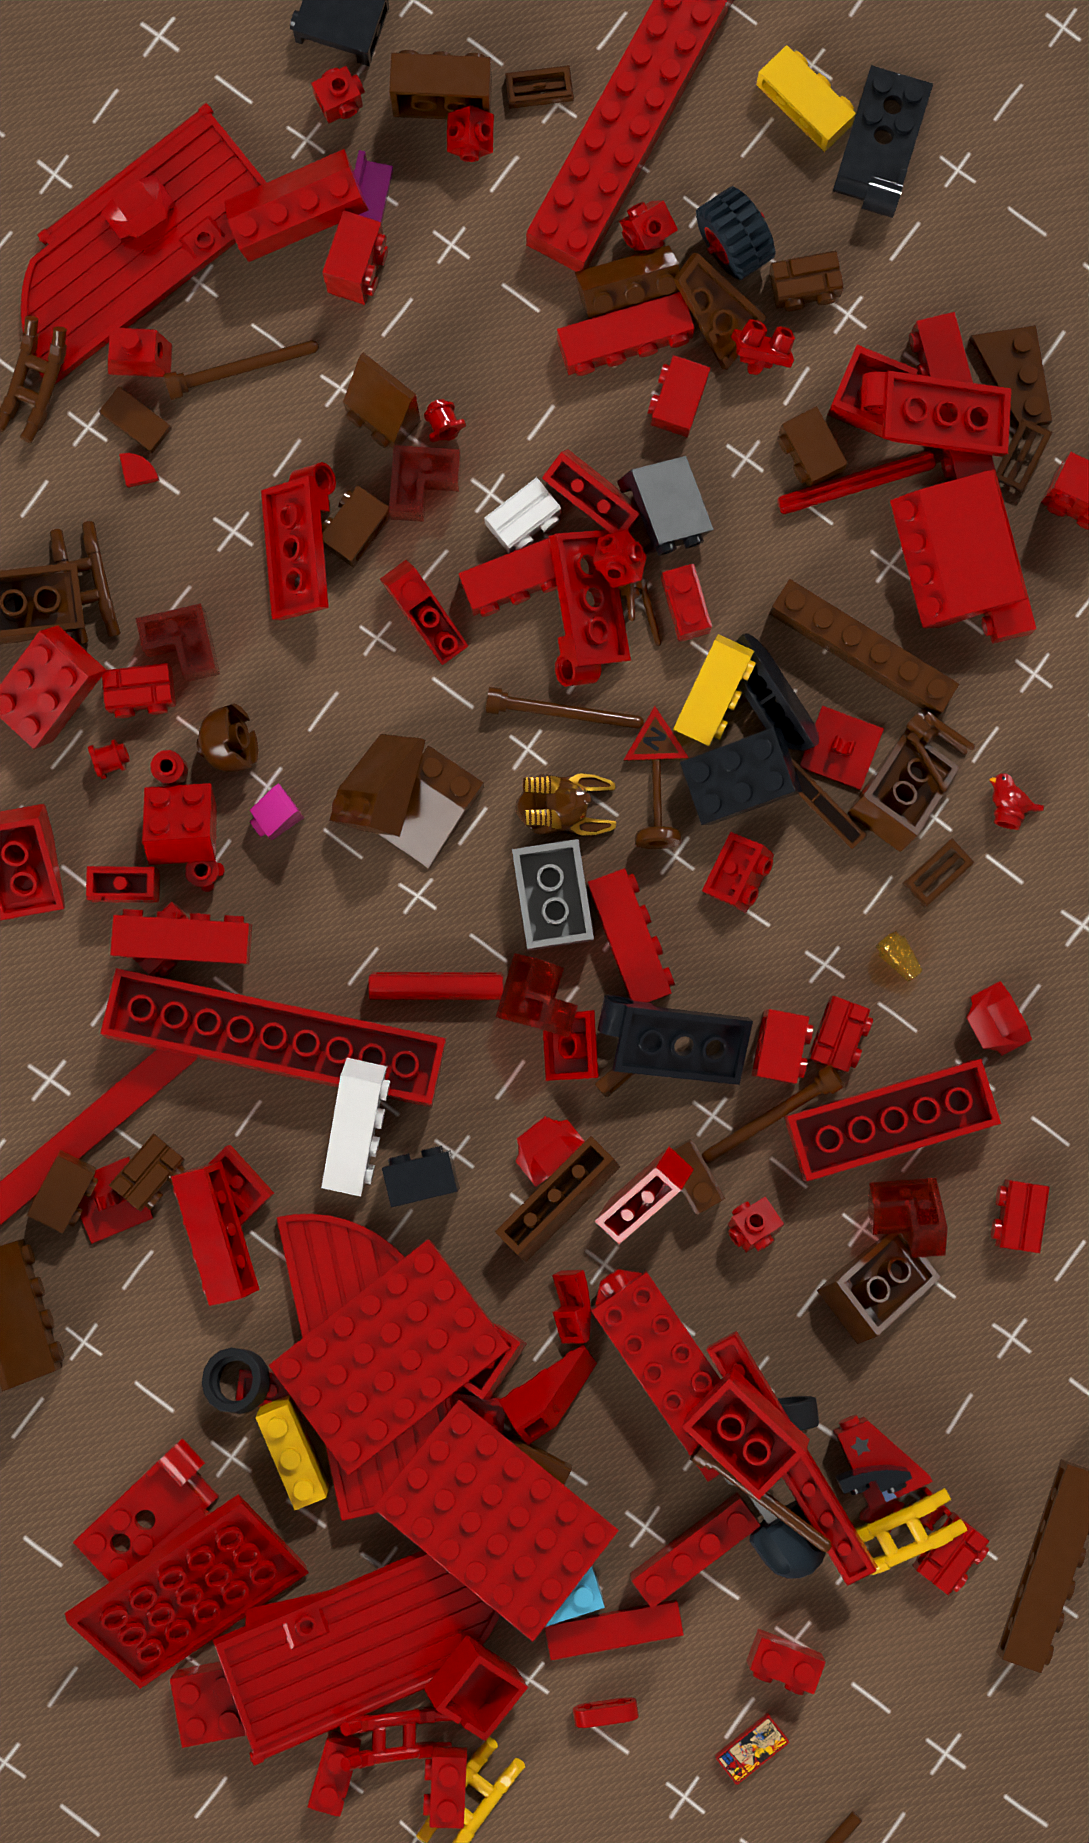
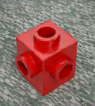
[311,66,365,124]
[447,105,494,162]
[619,200,678,251]
[593,530,647,588]
[728,1196,784,1253]

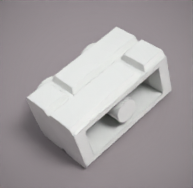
[485,477,561,553]

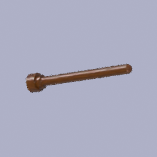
[163,340,319,400]
[485,687,644,729]
[701,1064,845,1163]
[690,1444,832,1552]

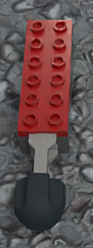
[591,1269,826,1579]

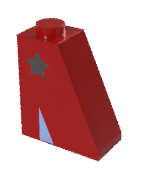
[833,1415,933,1510]

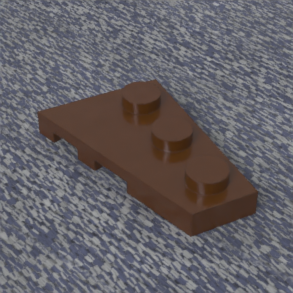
[673,253,767,370]
[969,325,1052,428]

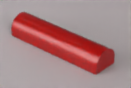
[369,972,503,1000]

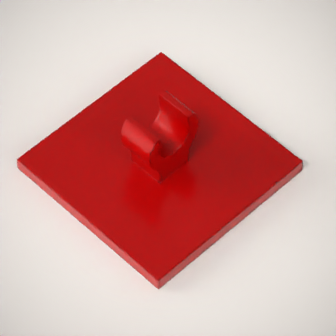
[800,705,884,790]
[78,1156,154,1244]

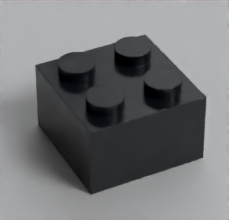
[382,1145,460,1208]

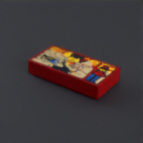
[715,1712,790,1785]

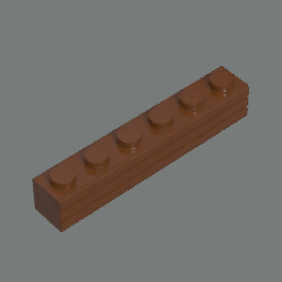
[791,757,867,849]

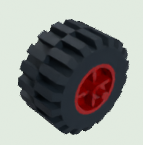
[696,186,776,280]

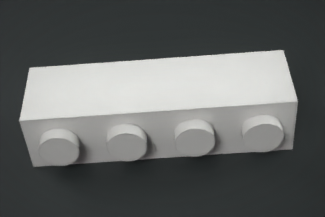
[321,1058,390,1197]

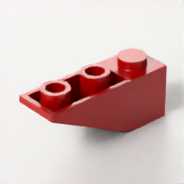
[379,560,468,665]
[499,1344,597,1445]

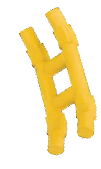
[855,1488,967,1575]
[416,1737,525,1843]

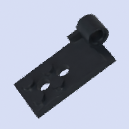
[833,65,933,218]
[598,995,753,1085]

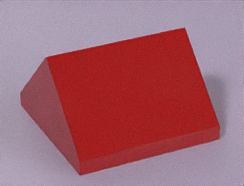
[542,1010,598,1081]

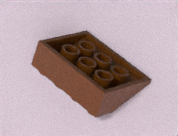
[0,1239,64,1391]

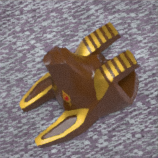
[515,774,616,837]

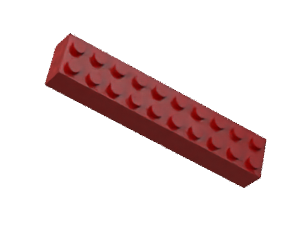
[526,0,734,272]
[100,968,446,1108]

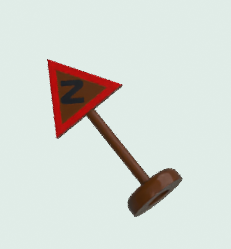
[623,706,689,849]

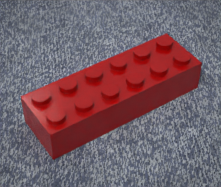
[784,1059,1001,1181]

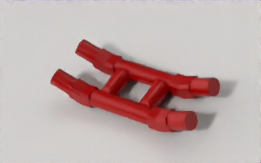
[340,1707,452,1772]

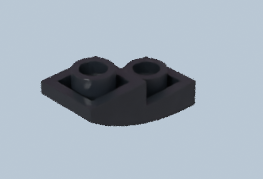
[835,1465,912,1495]

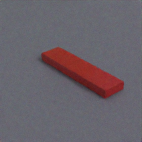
[545,1599,684,1660]

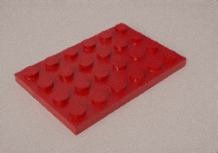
[268,1239,511,1475]
[373,1399,619,1642]
[64,1494,309,1689]

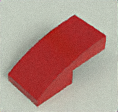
[552,1270,591,1343]

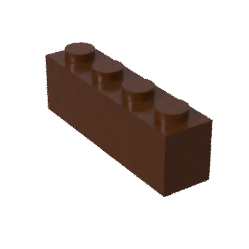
[495,1136,620,1262]

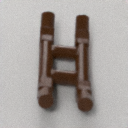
[0,316,67,443]
[50,521,121,644]

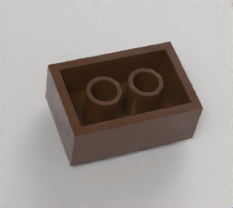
[389,50,492,120]

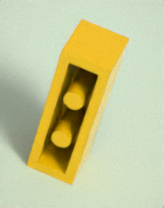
[756,45,856,152]
[673,634,756,746]
[255,1395,330,1510]

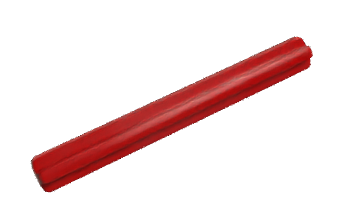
[777,451,936,515]

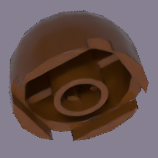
[196,703,259,772]

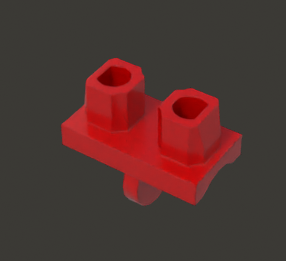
[731,319,795,375]

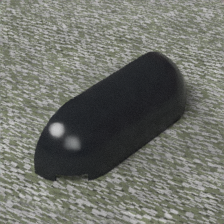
[736,633,819,751]

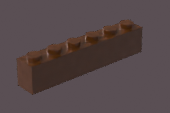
[769,579,960,718]
[996,1459,1089,1673]

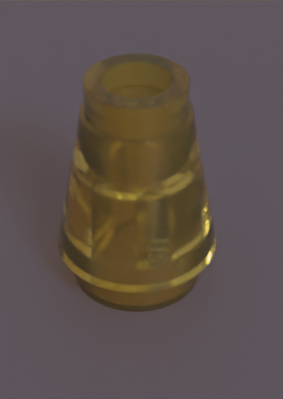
[876,931,923,982]

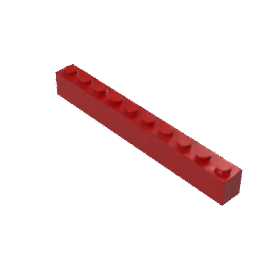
[909,312,1037,644]

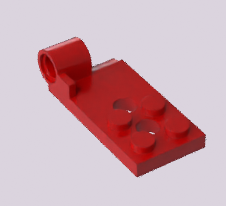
[860,370,1011,457]
[261,462,336,621]
[549,530,631,687]
[73,1438,219,1582]

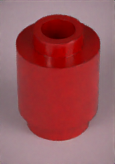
[150,750,188,786]

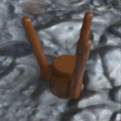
[618,579,661,646]
[906,708,975,792]

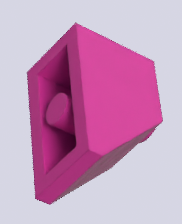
[249,783,304,840]

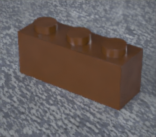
[575,245,680,319]

